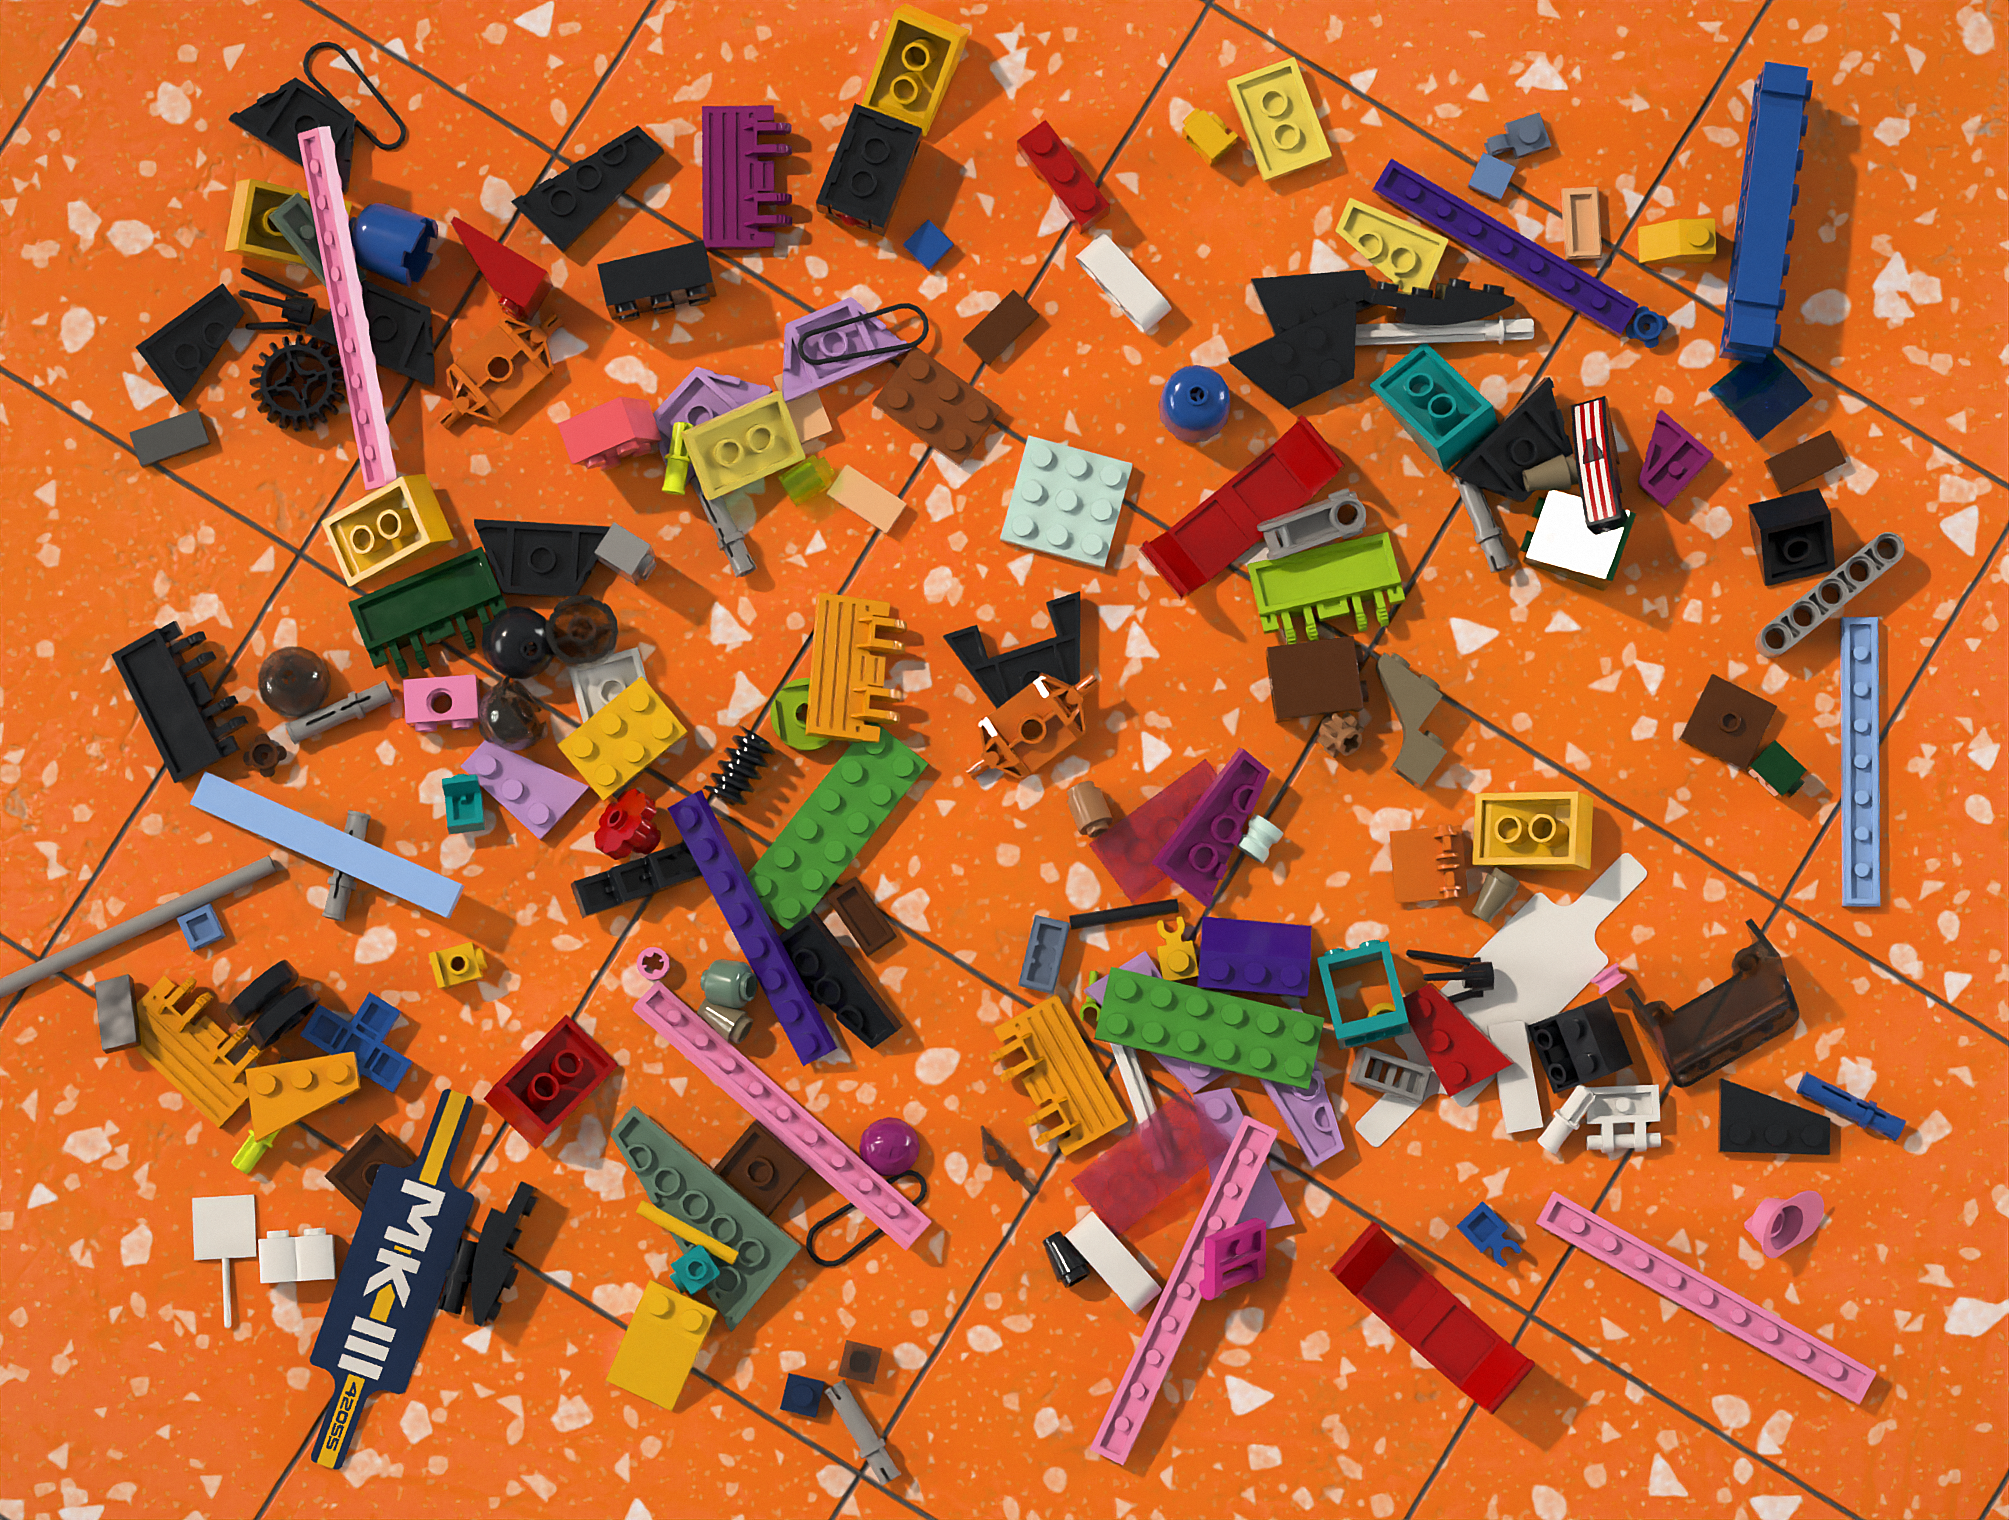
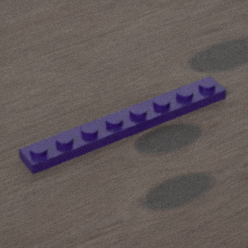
[1372,158,1639,337]
[667,790,837,1066]

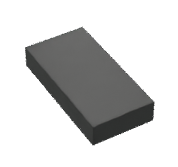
[129,409,211,468]

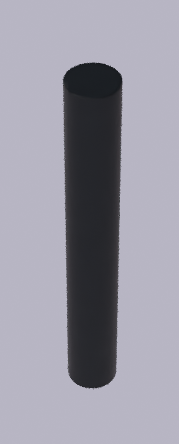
[1069,898,1179,930]

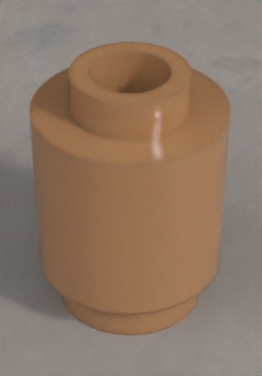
[1067,781,1113,838]

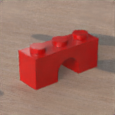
[1017,120,1110,235]

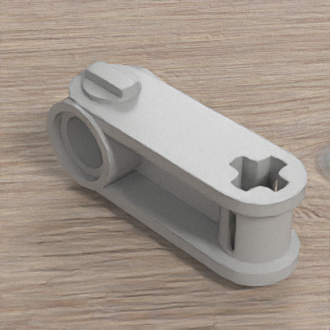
[1257,488,1367,560]

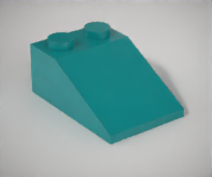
[1370,343,1498,472]

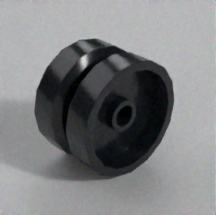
[225,959,321,1051]

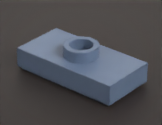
[1018,915,1070,994]

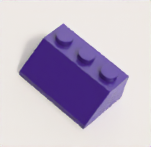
[1197,916,1311,999]

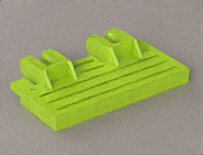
[1247,532,1405,645]

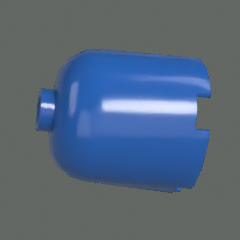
[348,203,438,287]
[1158,365,1230,443]

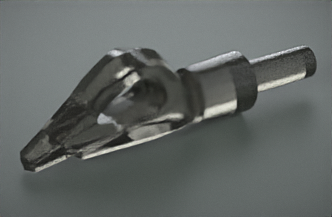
[980,1125,1039,1197]

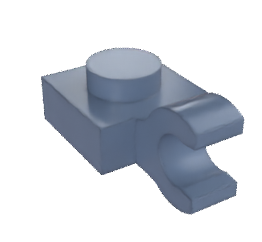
[1484,112,1551,159]

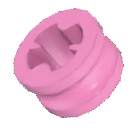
[637,947,670,981]
[1590,962,1627,996]

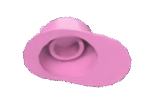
[1744,1190,1824,1258]

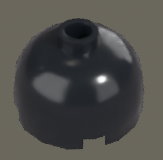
[481,606,557,679]

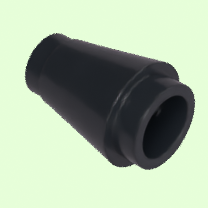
[1042,1231,1090,1288]

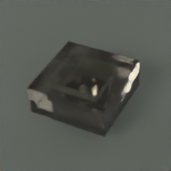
[838,1340,882,1384]

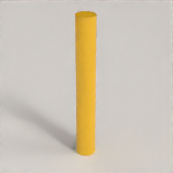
[636,1200,739,1265]

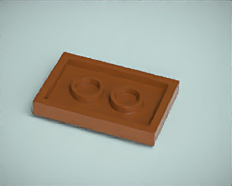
[872,346,1002,468]

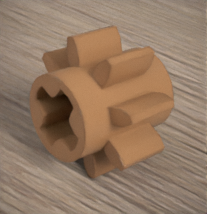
[1317,711,1364,758]

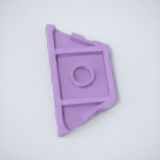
[782,297,911,404]
[653,366,773,487]

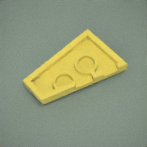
[1335,197,1449,293]

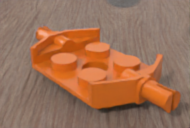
[437,313,564,430]
[965,672,1101,780]

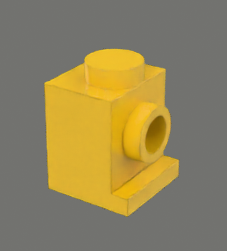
[1181,108,1238,167]
[428,942,487,990]

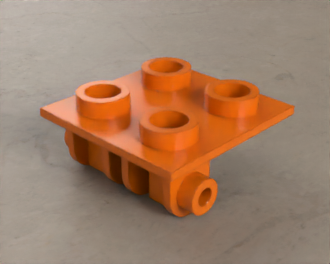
[1389,824,1468,903]

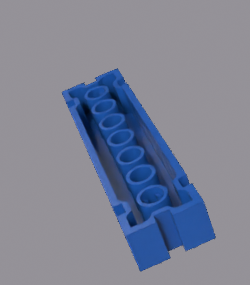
[1719,62,1813,364]

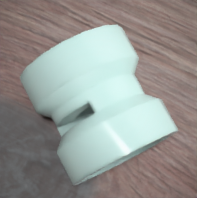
[1235,813,1284,864]

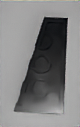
[511,125,664,253]

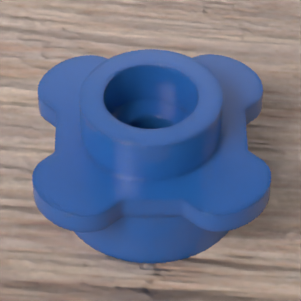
[1626,306,1668,348]

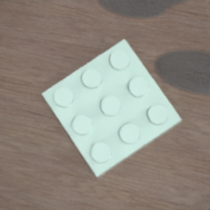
[1000,435,1133,569]

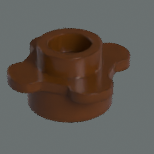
[243,734,287,777]

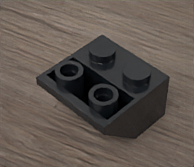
[1527,996,1633,1094]

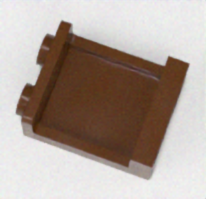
[1265,636,1369,723]

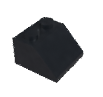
[1748,488,1835,586]

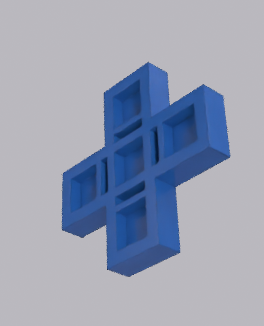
[300,992,413,1105]

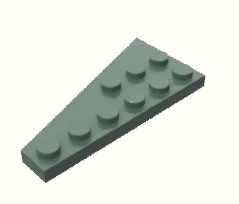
[610,1105,803,1332]

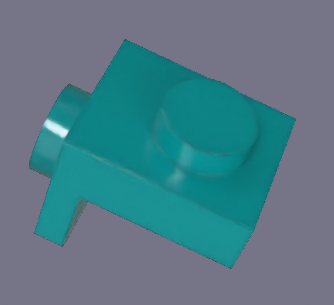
[442,774,485,835]
[669,1245,720,1296]

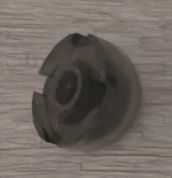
[545,595,619,670]
[258,646,331,719]
[479,677,548,751]

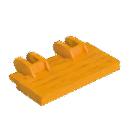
[805,592,907,743]
[134,975,265,1129]
[988,994,1128,1157]

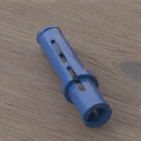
[1796,1071,1906,1142]

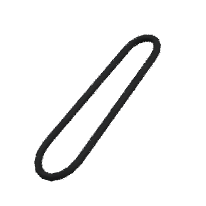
[303,42,406,150]
[798,303,929,365]
[806,1170,927,1266]

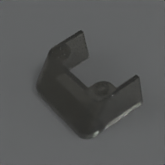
[1625,918,1800,1088]

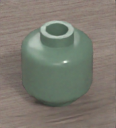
[700,959,758,1009]

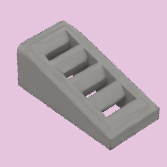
[1348,1047,1433,1104]

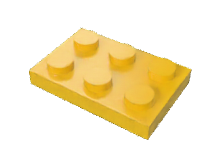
[557,676,688,802]

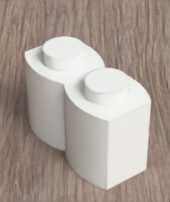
[258,1228,337,1284]

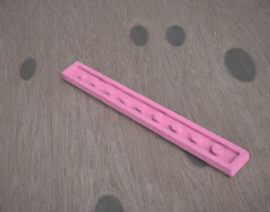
[298,126,397,490]
[632,981,932,1251]
[1090,1115,1279,1465]
[1535,1191,1877,1404]

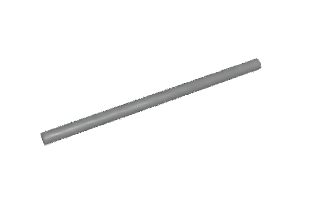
[0,855,277,999]

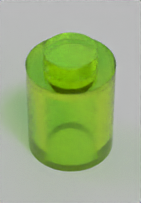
[777,454,835,508]

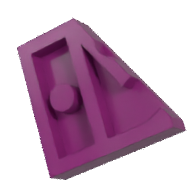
[1638,410,1714,510]

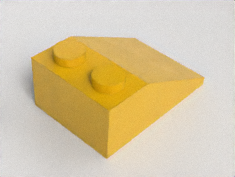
[861,3,970,136]
[224,178,352,268]
[321,474,454,587]
[1472,791,1593,871]
[606,1280,718,1411]

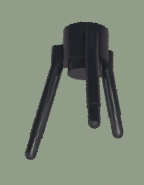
[238,267,316,332]
[1406,949,1494,1003]

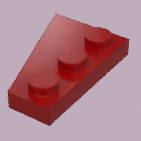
[1403,983,1515,1097]

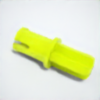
[662,422,694,495]
[231,1129,280,1174]

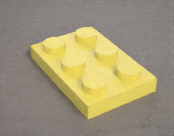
[1227,57,1332,183]
[681,391,806,500]

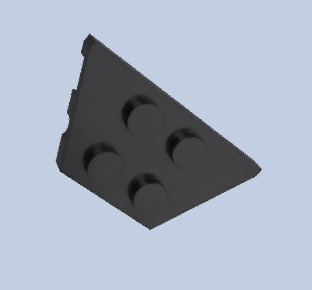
[228,77,357,195]
[305,280,435,388]
[1228,298,1357,409]
[1449,377,1573,503]
[474,519,611,598]

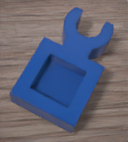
[1455,1201,1521,1267]

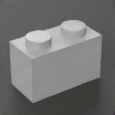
[594,522,657,586]

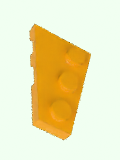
[245,1051,361,1143]

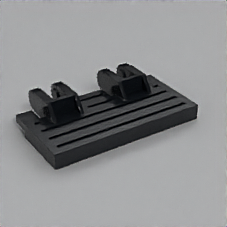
[111,621,248,783]

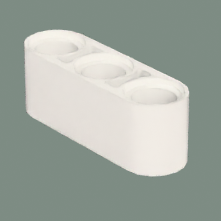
[1075,233,1172,333]
[1065,1211,1163,1315]

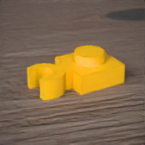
[1156,916,1198,981]

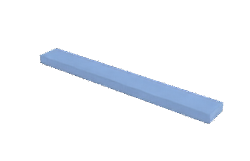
[1840,617,1880,907]
[190,771,465,919]

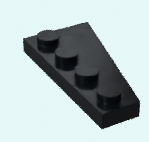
[779,910,903,1049]

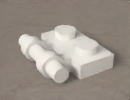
[1585,1085,1661,1153]

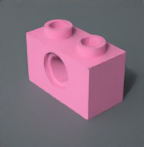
[403,674,482,732]

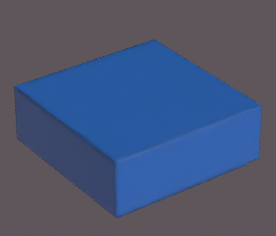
[903,219,954,272]

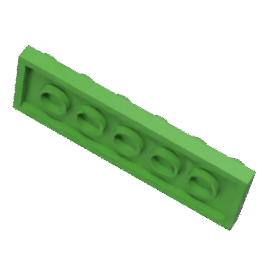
[747,722,929,930]
[1094,967,1325,1090]

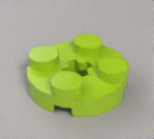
[770,678,834,751]

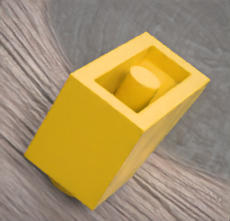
[1638,218,1716,264]

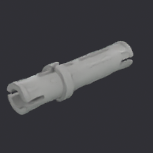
[690,476,757,578]
[1454,478,1513,573]
[285,680,395,744]
[322,810,371,922]
[824,1379,901,1486]

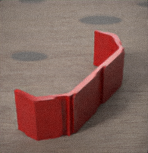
[1139,415,1345,601]
[1329,1221,1536,1415]

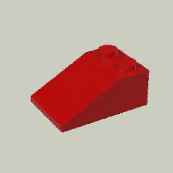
[451,216,553,321]
[484,1014,618,1150]

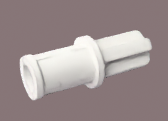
[1537,1085,1595,1154]

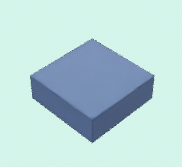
[1467,152,1516,202]
[177,903,226,952]

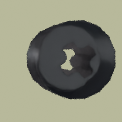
[703,725,777,806]

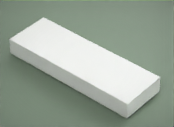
[1487,1019,1543,1134]

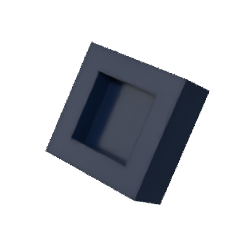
[780,1373,825,1418]

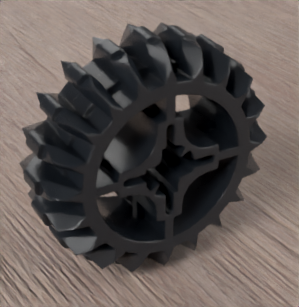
[249,335,346,433]

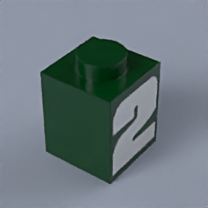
[1746,740,1807,799]

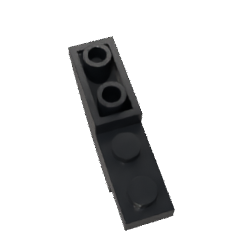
[1363,278,1515,325]
[471,1181,539,1327]

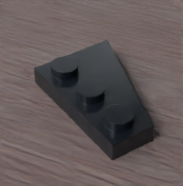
[1250,270,1378,335]
[136,283,245,406]
[1718,1078,1830,1155]

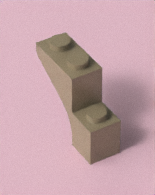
[1376,652,1447,790]

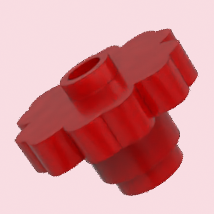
[594,788,661,860]

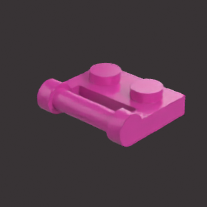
[1199,1217,1266,1300]

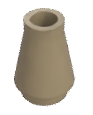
[1523,454,1579,492]
[1471,867,1520,923]
[697,998,754,1044]

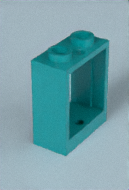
[1317,940,1411,1050]

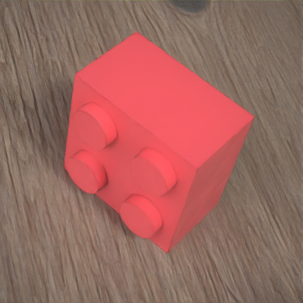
[558,397,662,471]

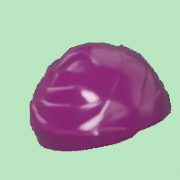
[859,1117,920,1176]

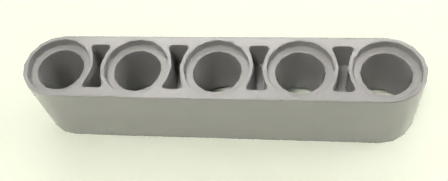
[1755,532,1905,658]

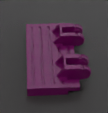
[702,105,792,250]

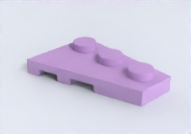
[460,740,590,841]

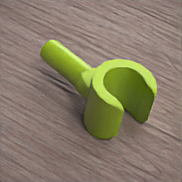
[1079,971,1101,1022]

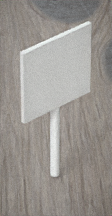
[192,1194,257,1328]

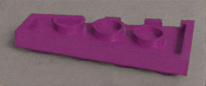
[1152,748,1270,908]

